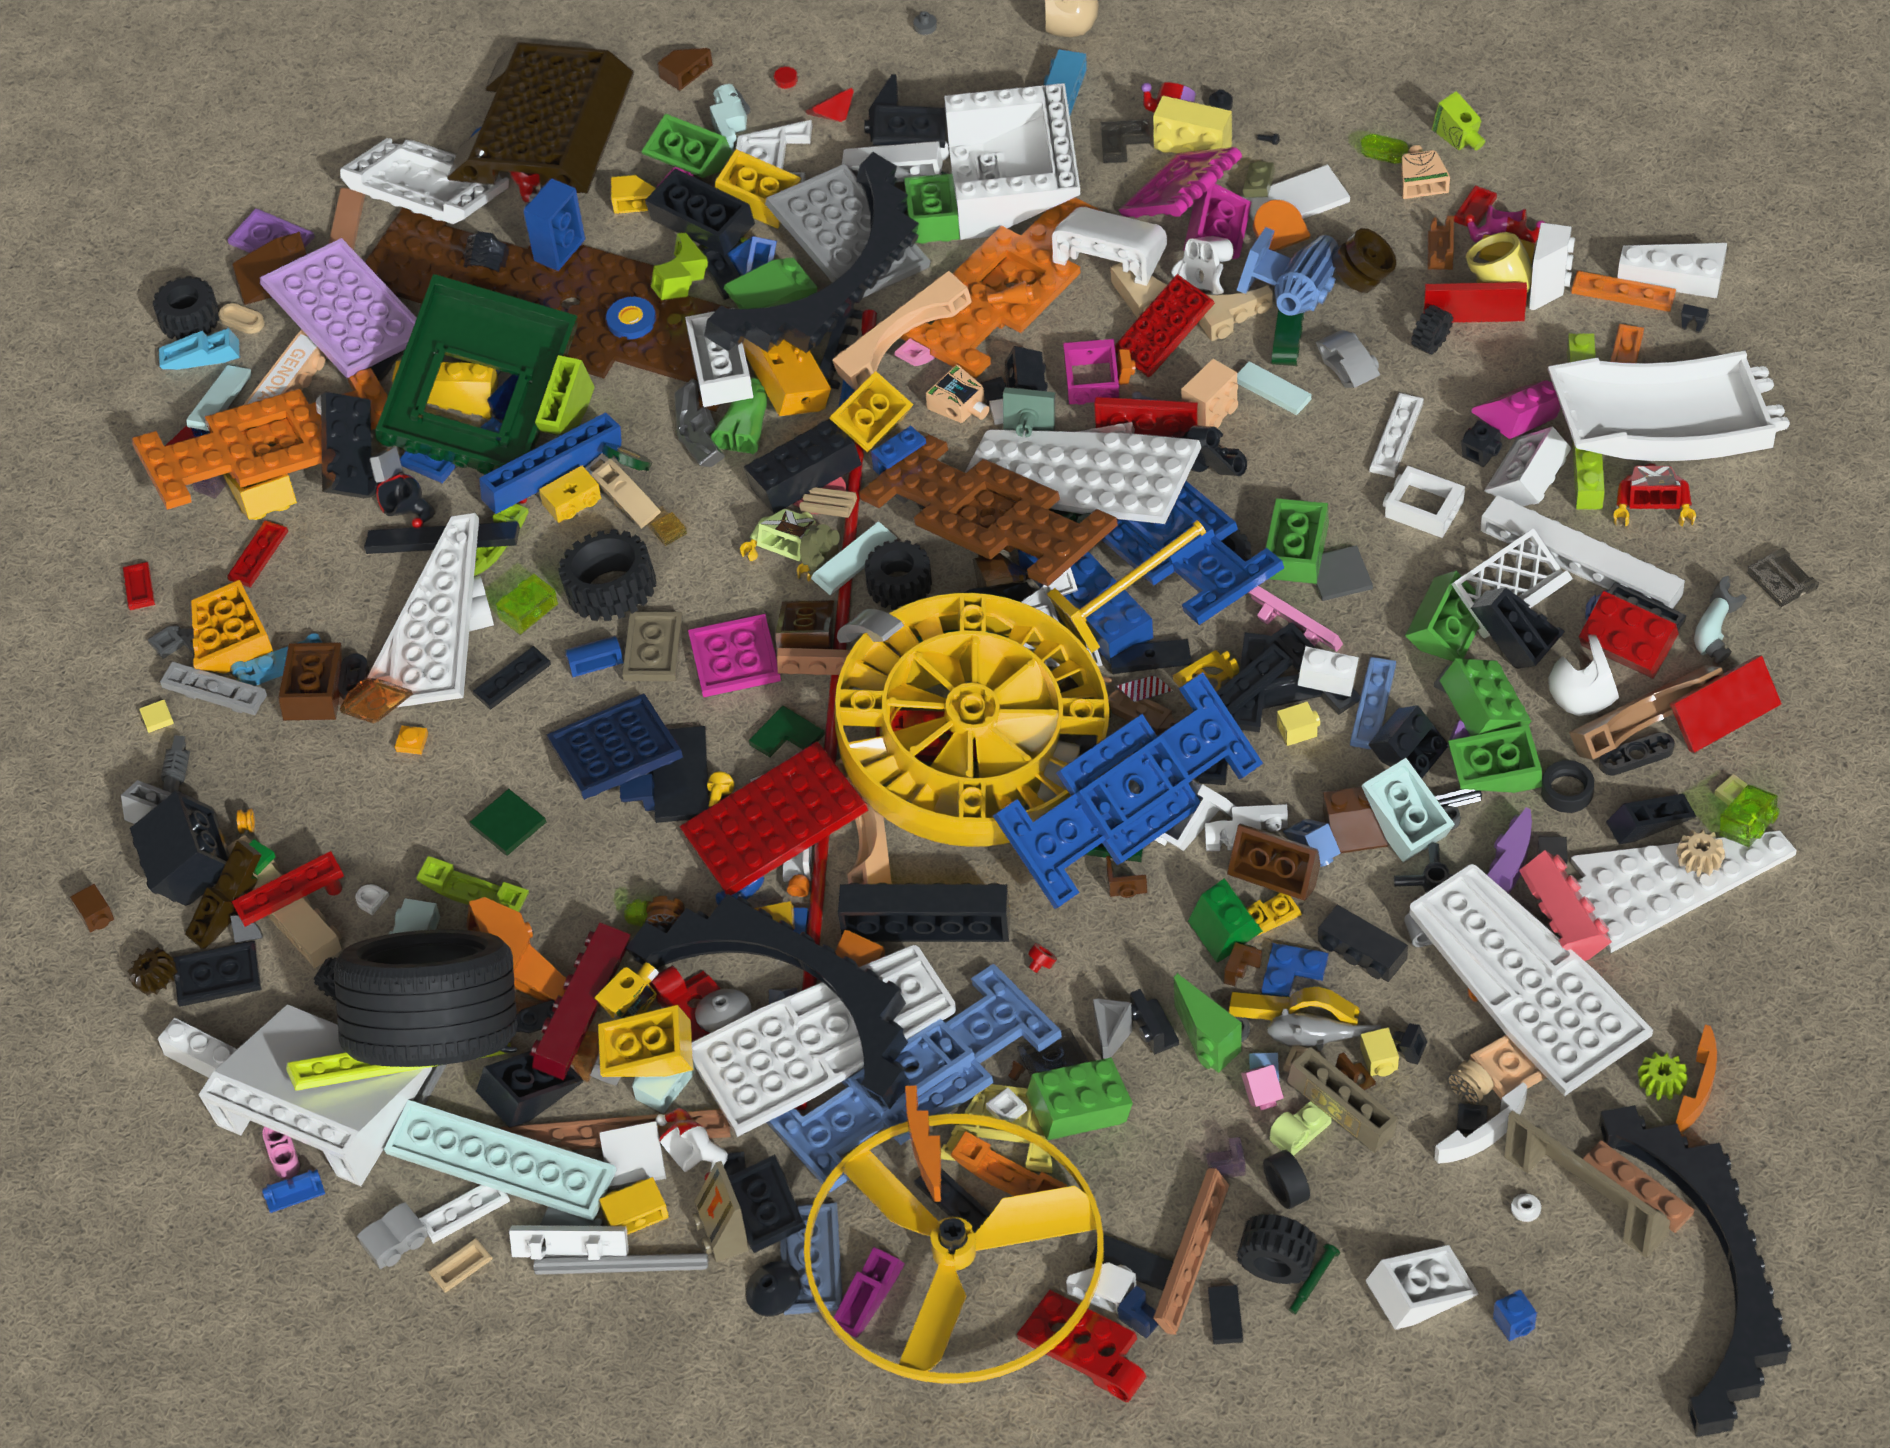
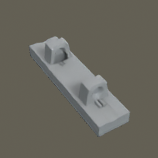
[160,662,267,715]

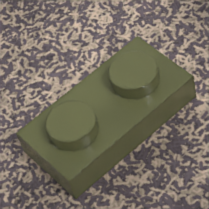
[1243,161,1275,198]

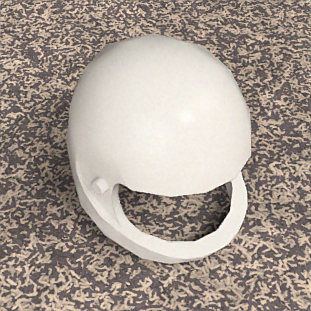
[1548,635,1619,716]

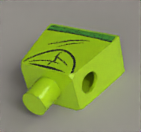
[1432,91,1486,151]

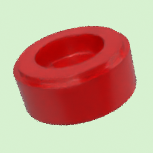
[774,67,798,89]

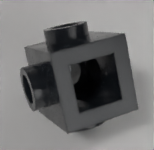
[1461,420,1502,467]

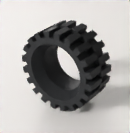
[558,529,657,621]

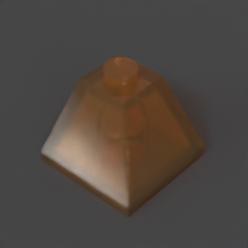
[340,678,413,723]

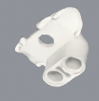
[1171,236,1234,295]

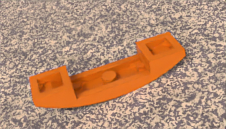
[1676,1025,1717,1133]
[951,1131,1067,1196]

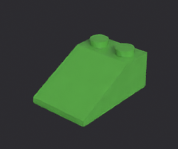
[904,174,959,244]
[724,258,818,309]
[1448,725,1542,793]
[1174,973,1241,1073]

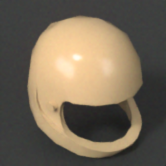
[1045,0,1099,37]

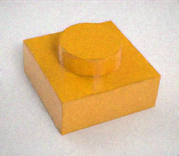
[395,725,428,754]

